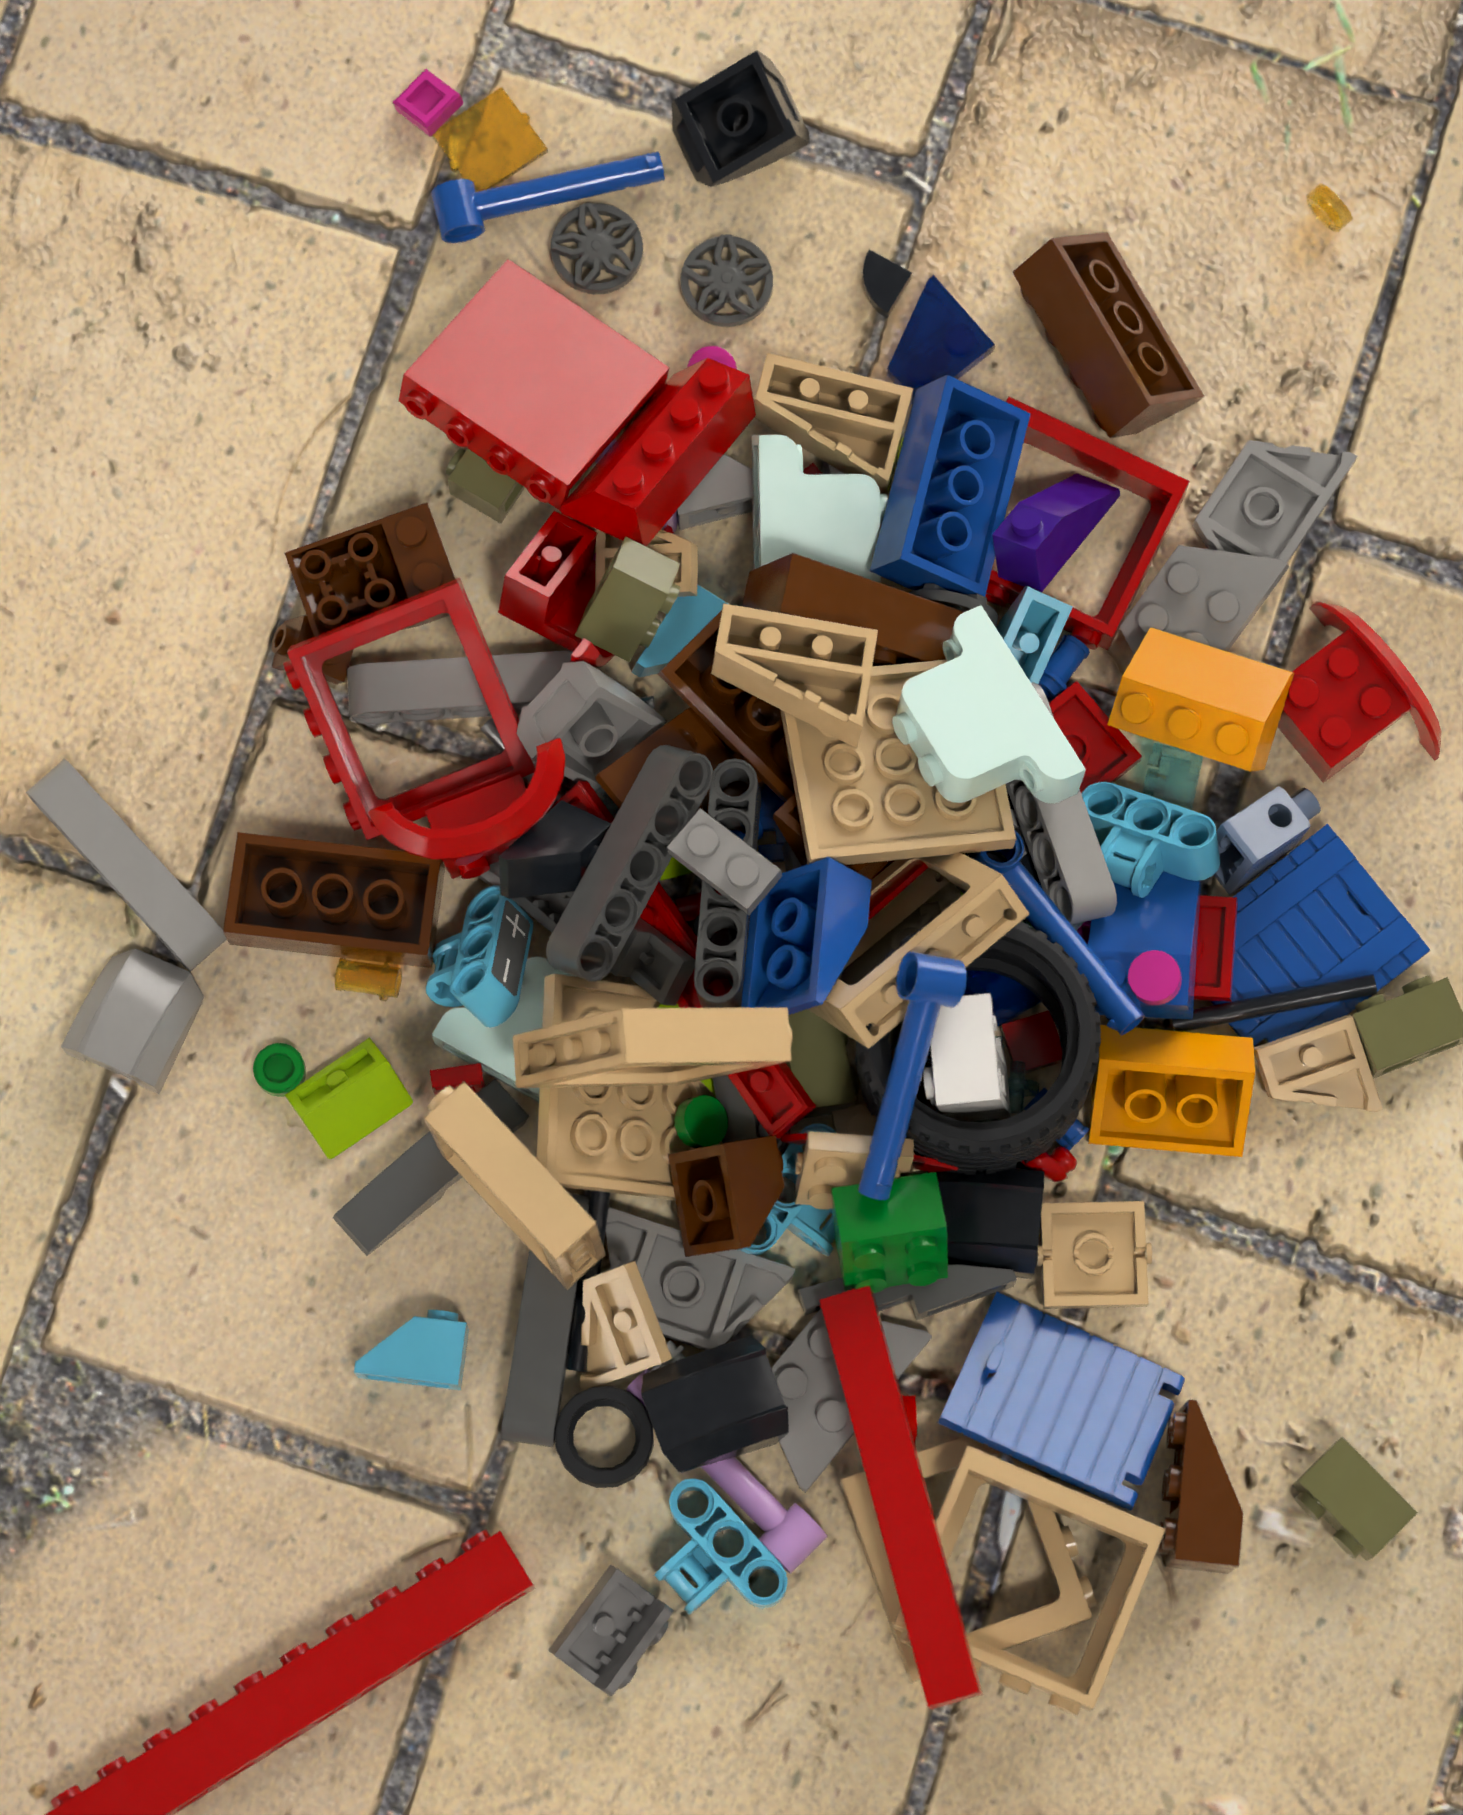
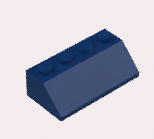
[870,375,1030,597]

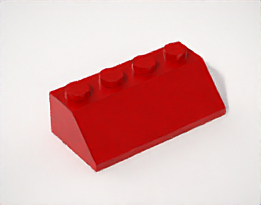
[560,358,756,547]

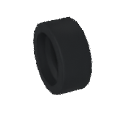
[555,1386,654,1488]

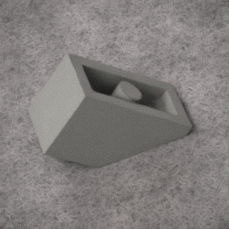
[677,454,753,530]

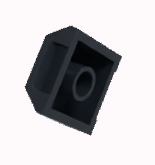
[672,50,810,187]
[927,1168,1044,1279]
[641,1336,789,1473]

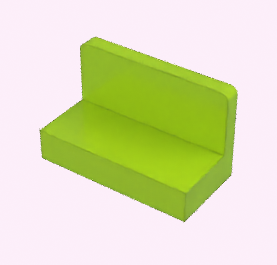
[285,1037,413,1159]

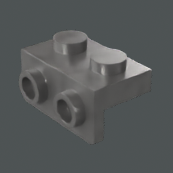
[548,1564,673,1696]

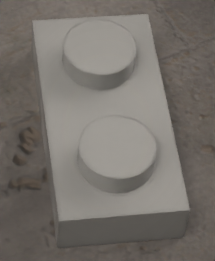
[667,808,782,915]

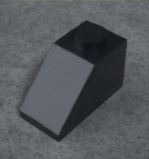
[499,800,611,899]

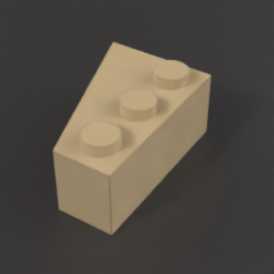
[755,353,913,497]
[711,603,878,748]

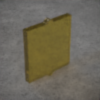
[432,87,548,192]

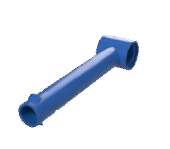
[431,151,665,243]
[972,831,1145,1035]
[858,952,966,1200]

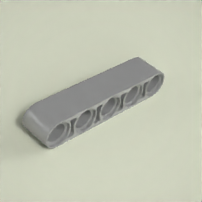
[347,650,573,724]
[1006,682,1117,925]
[26,759,227,972]

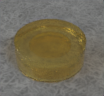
[1306,183,1353,232]

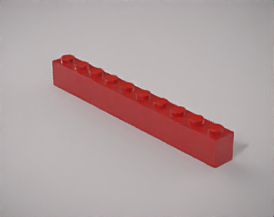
[45,1529,536,1815]

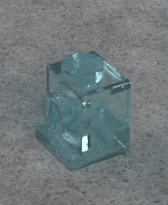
[1142,743,1203,810]

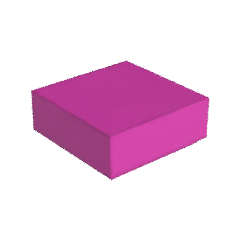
[393,69,464,137]

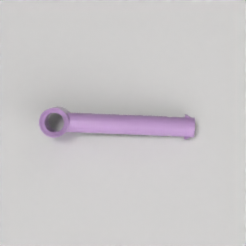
[626,1369,828,1574]

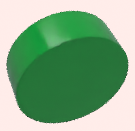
[253,1043,306,1097]
[675,1095,728,1149]

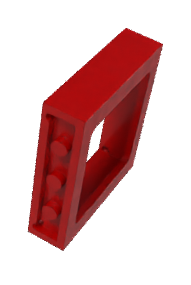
[985,396,1190,651]
[283,578,536,840]

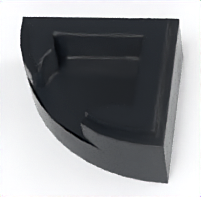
[863,249,912,319]

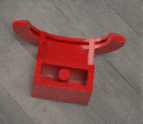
[498,511,673,669]
[1278,602,1441,783]
[368,738,566,879]

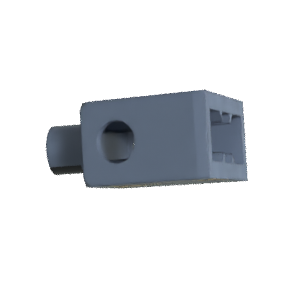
[1214,786,1321,895]

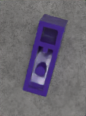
[992,474,1120,592]

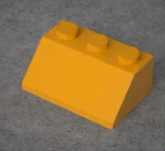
[1107,627,1294,772]
[1088,1025,1255,1157]

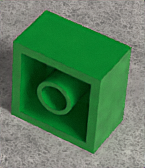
[831,1172,948,1293]

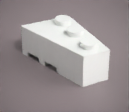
[924,993,1012,1122]

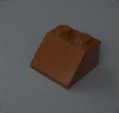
[668,1135,785,1257]

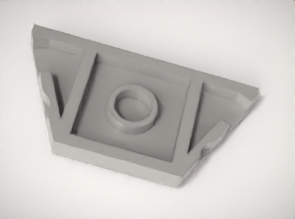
[1193,440,1357,563]
[1120,545,1289,655]
[606,1207,795,1350]
[771,1308,932,1493]

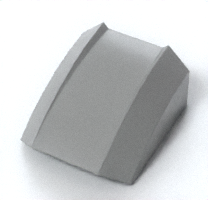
[516,661,667,794]
[61,948,204,1094]

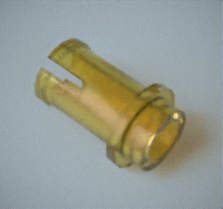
[335,958,402,1002]

